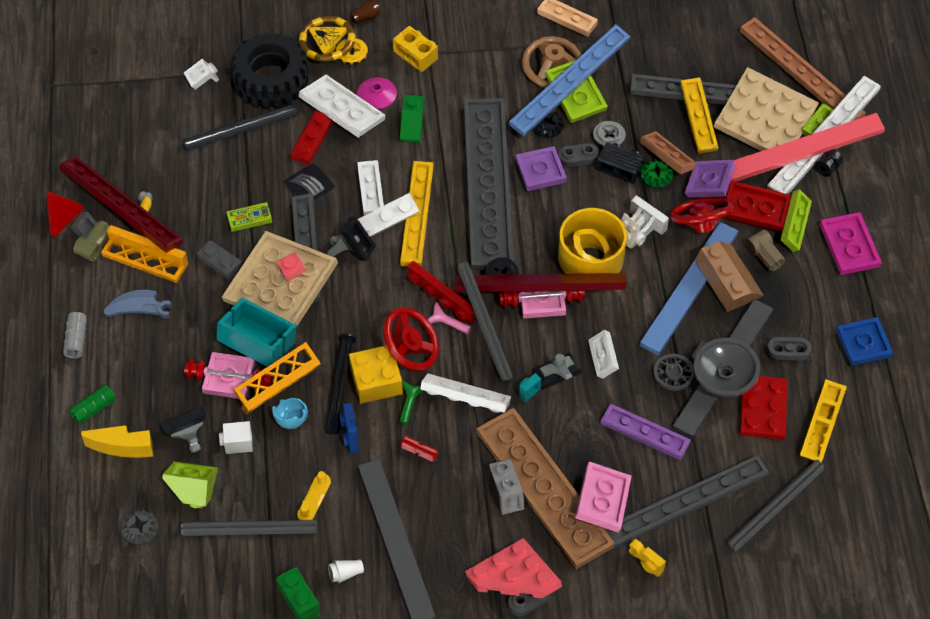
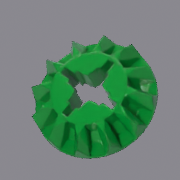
[641,158,674,187]

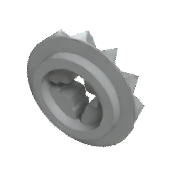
[593,121,626,146]

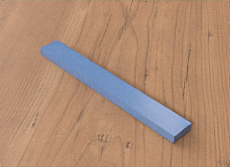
[509,24,631,137]
[640,222,738,356]

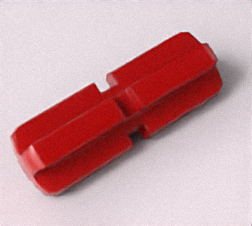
[401,436,438,462]

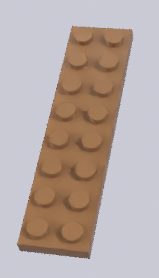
[476,408,615,570]

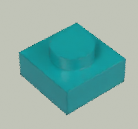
[519,373,541,403]

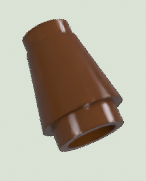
[351,0,381,24]

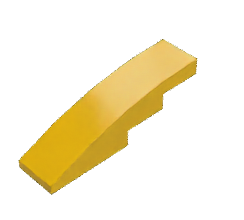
[800,380,847,463]

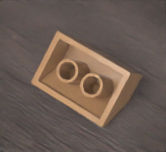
[695,241,764,312]

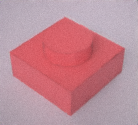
[277,252,306,281]

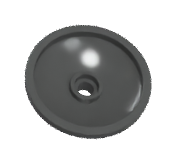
[694,338,760,397]

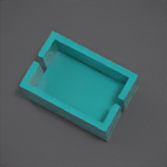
[217,297,297,367]

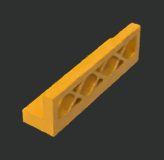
[101,225,188,283]
[233,342,321,415]

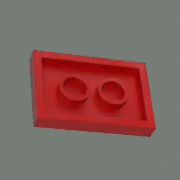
[723,181,792,232]
[740,376,788,440]

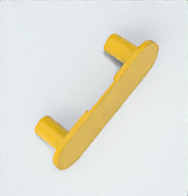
[297,471,331,520]

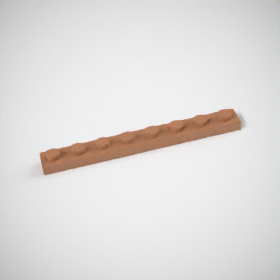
[740,17,866,120]

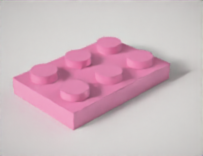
[575,462,631,533]

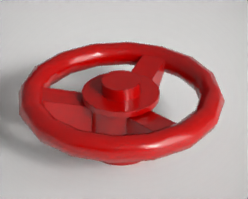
[669,197,735,233]
[383,307,439,371]

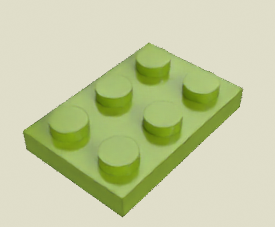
[545,60,608,123]

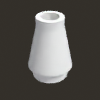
[328,559,364,583]

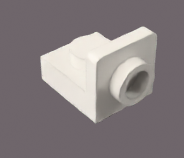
[184,59,219,90]

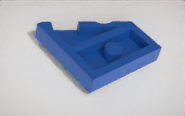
[339,403,359,454]

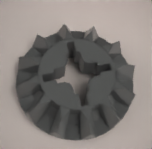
[121,509,158,544]

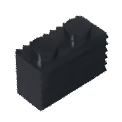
[596,142,645,184]

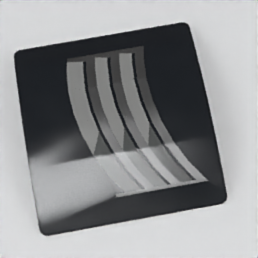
[284,163,335,201]

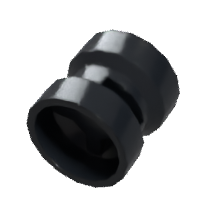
[814,149,843,177]

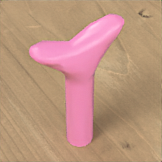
[427,302,471,334]

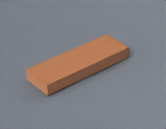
[640,131,697,174]

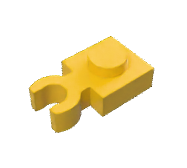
[628,539,666,577]

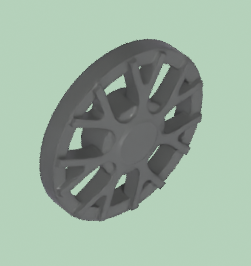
[653,354,694,391]

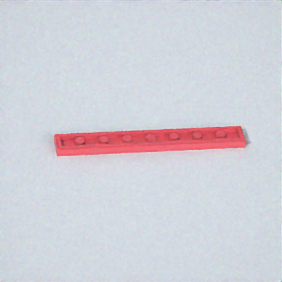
[730,113,885,183]

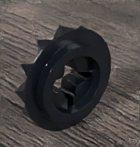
[533,112,564,138]
[485,257,519,275]

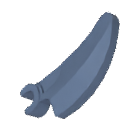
[104,290,172,319]

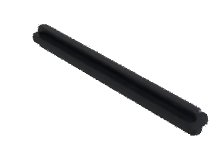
[183,103,298,151]

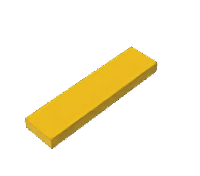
[680,77,718,154]

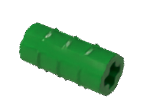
[68,384,116,425]

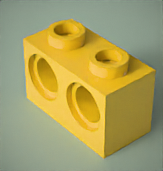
[393,26,438,72]

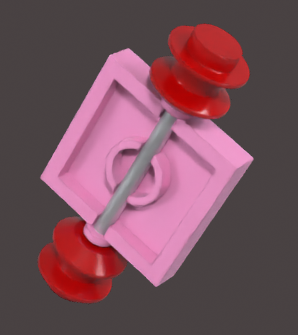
[499,290,585,319]
[184,352,273,399]

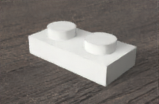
[588,330,619,379]

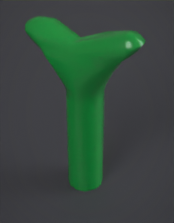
[399,381,424,424]

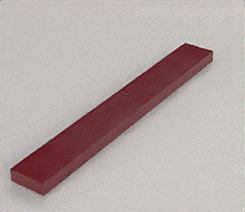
[60,156,183,253]
[454,273,626,292]

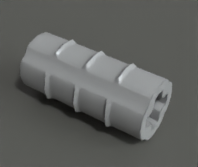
[63,312,87,358]

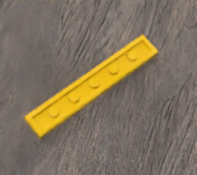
[400,161,434,267]

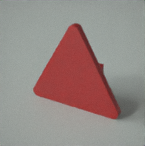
[46,192,83,237]

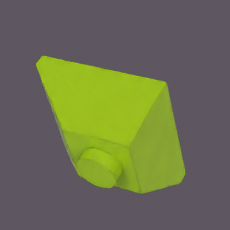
[163,461,218,508]

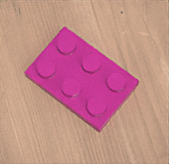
[820,212,882,275]

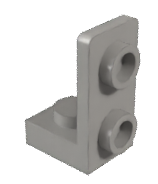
[489,459,524,515]

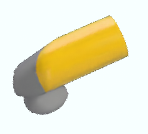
[138,191,153,212]

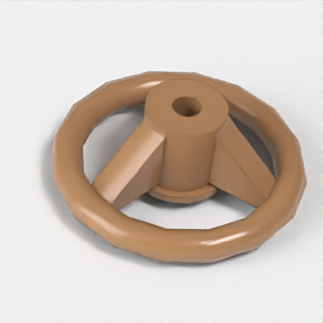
[522,36,582,88]

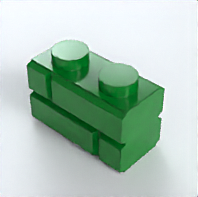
[276,567,321,619]

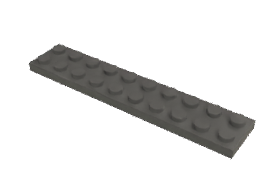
[464,98,513,270]

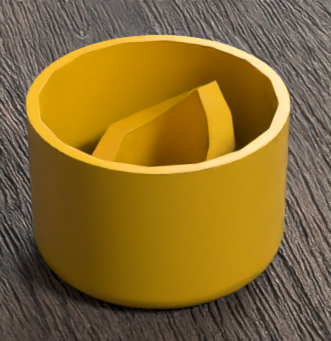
[558,208,627,274]

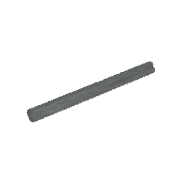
[457,262,513,382]
[727,460,825,552]
[181,520,318,536]

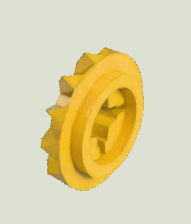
[336,38,368,65]

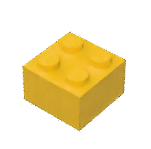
[349,346,403,404]

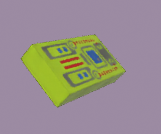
[227,202,272,232]

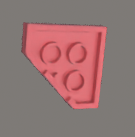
[465,538,562,598]

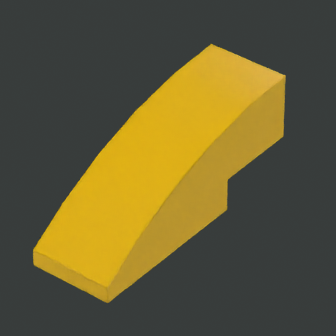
[81,425,153,458]

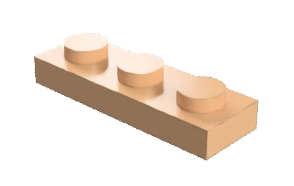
[537,0,598,37]

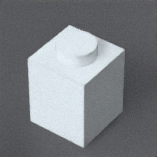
[219,421,253,454]

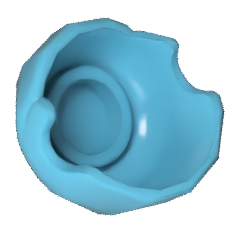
[272,398,308,429]

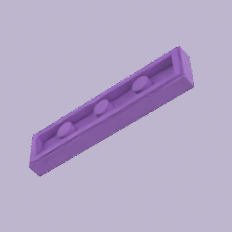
[600,403,691,461]

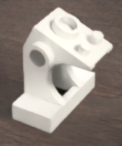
[621,195,669,249]

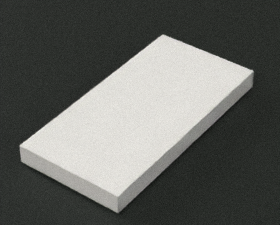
[299,75,385,138]

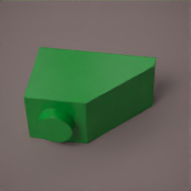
[400,95,425,143]

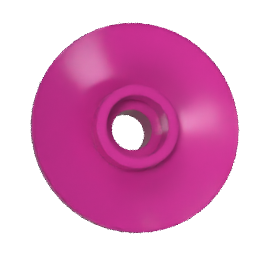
[357,77,397,110]

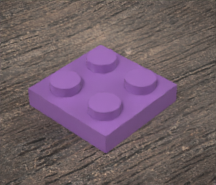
[515,146,567,191]
[685,160,736,198]

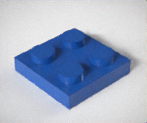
[836,317,893,366]

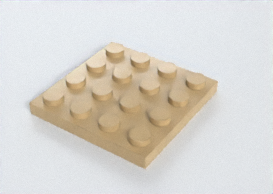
[714,67,819,151]
[222,231,338,326]

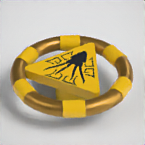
[298,16,356,62]

